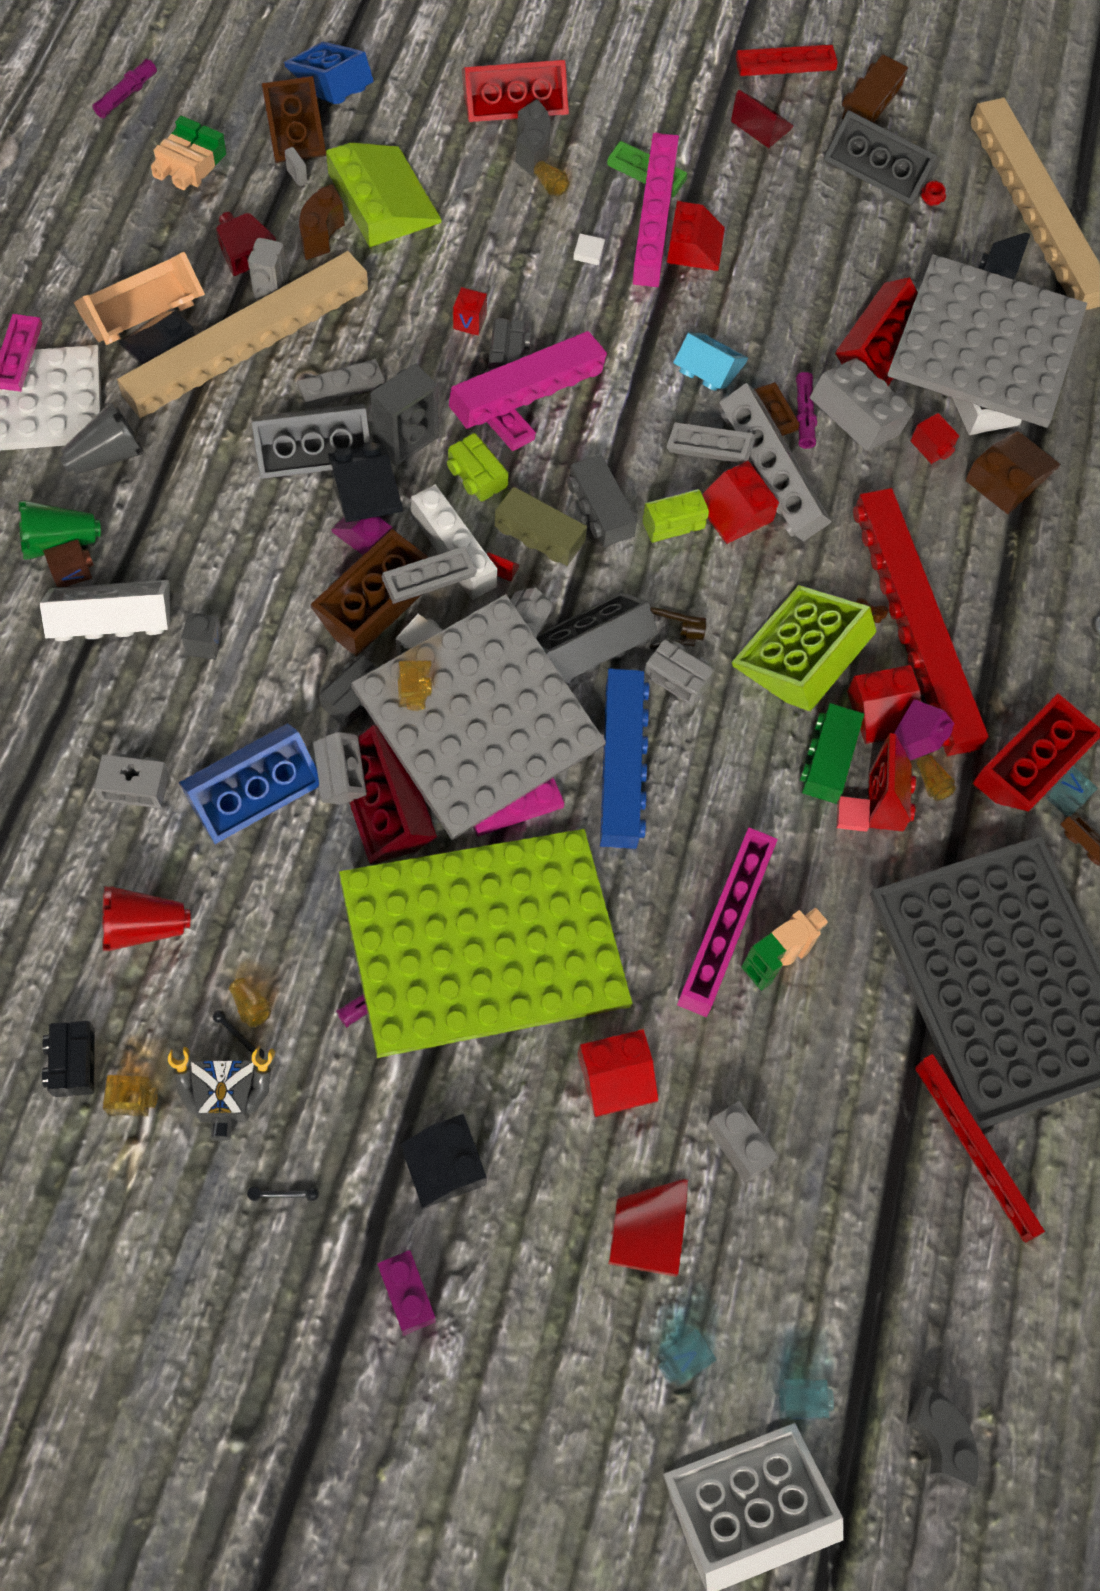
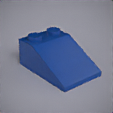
[284,41,374,104]

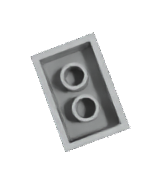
[810,358,914,451]

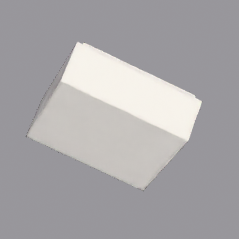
[573,234,605,265]

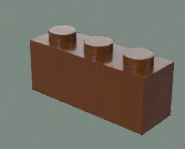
[842,54,909,123]

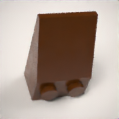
[262,76,326,163]
[965,431,1061,515]

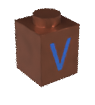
[43,540,94,588]

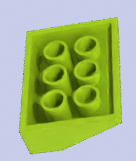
[326,143,442,247]
[731,585,877,712]

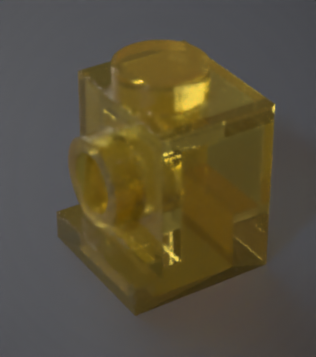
[397,661,432,711]
[102,1075,158,1116]

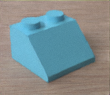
[673,333,748,391]

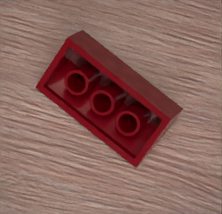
[349,725,437,864]

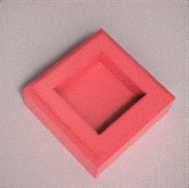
[836,796,870,832]

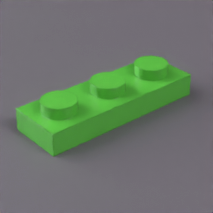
[607,141,687,197]

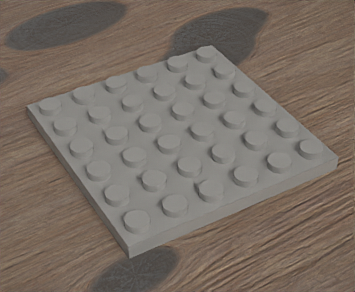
[887,254,1087,428]
[351,594,606,840]

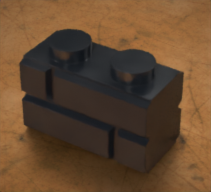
[42,1021,95,1097]

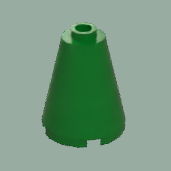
[18,500,101,560]

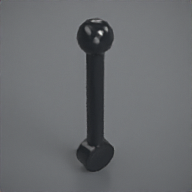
[213,1010,265,1059]
[247,1187,319,1202]

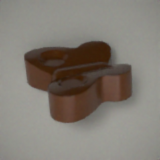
[856,598,889,623]

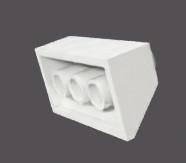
[40,580,171,641]

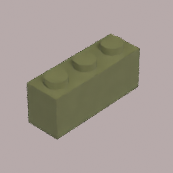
[495,486,587,566]

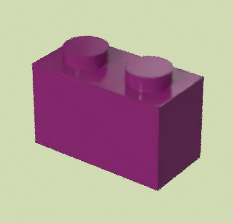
[377,1250,436,1336]

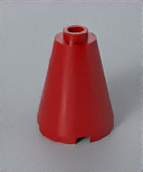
[102,886,191,951]

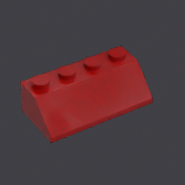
[462,60,569,122]
[835,277,918,386]
[973,693,1100,812]

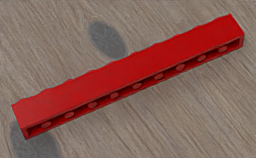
[853,488,989,757]

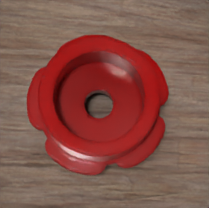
[921,181,946,206]

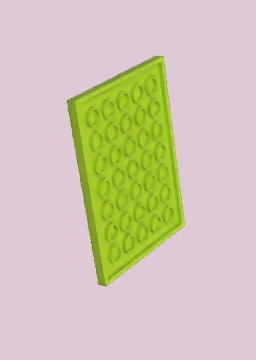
[339,829,633,1058]

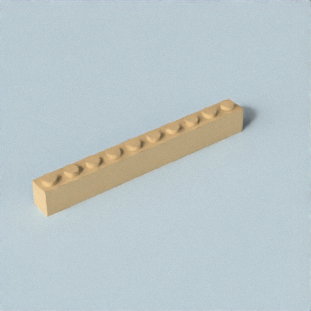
[970,98,1100,310]
[117,251,368,418]

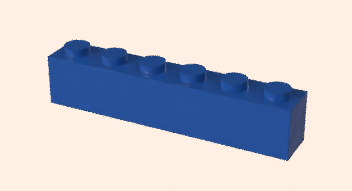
[600,669,649,849]

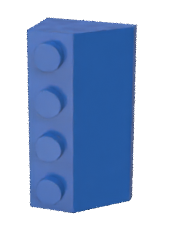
[179,723,319,844]

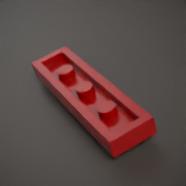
[736,45,838,76]

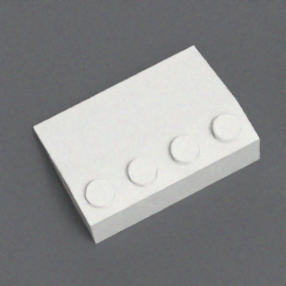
[663,1423,843,1591]

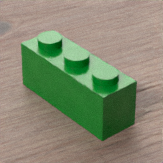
[799,703,864,804]

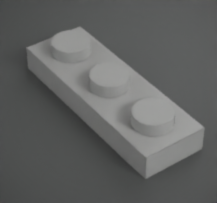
[297,359,385,409]
[667,422,755,463]
[382,546,477,604]

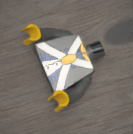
[168,1046,275,1141]

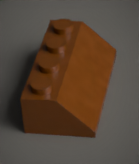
[310,529,429,657]

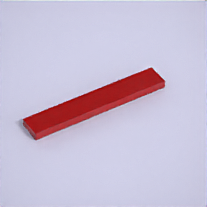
[915,1054,1045,1243]

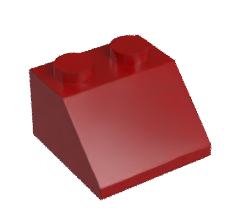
[667,201,725,271]
[702,461,779,544]
[847,665,921,744]
[577,1029,658,1118]

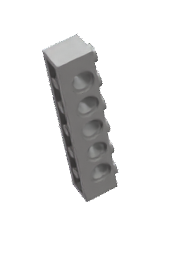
[719,383,832,541]

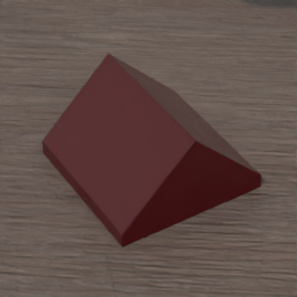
[731,89,794,149]

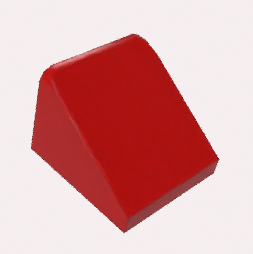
[487,552,519,581]

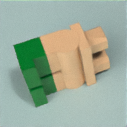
[151,115,226,190]
[741,908,828,992]

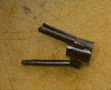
[650,607,706,649]

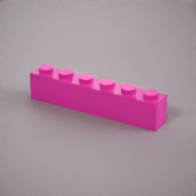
[633,133,679,288]
[449,331,607,429]
[677,827,778,1018]

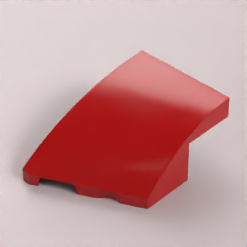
[608,1179,688,1277]

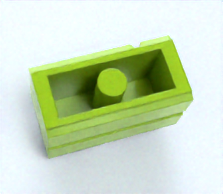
[447,433,509,502]
[642,489,709,543]

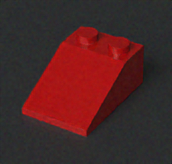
[868,733,916,832]

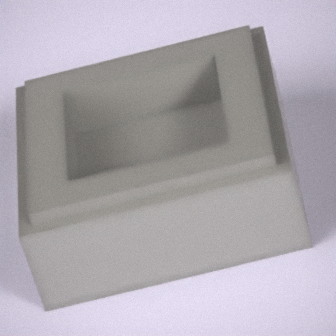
[285,147,308,187]

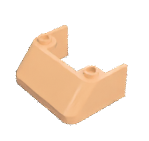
[74,252,205,345]

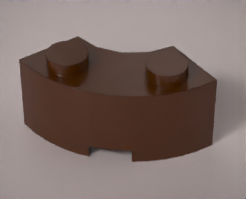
[299,184,345,260]

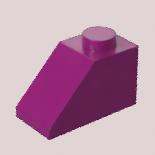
[331,517,392,555]
[894,699,955,761]

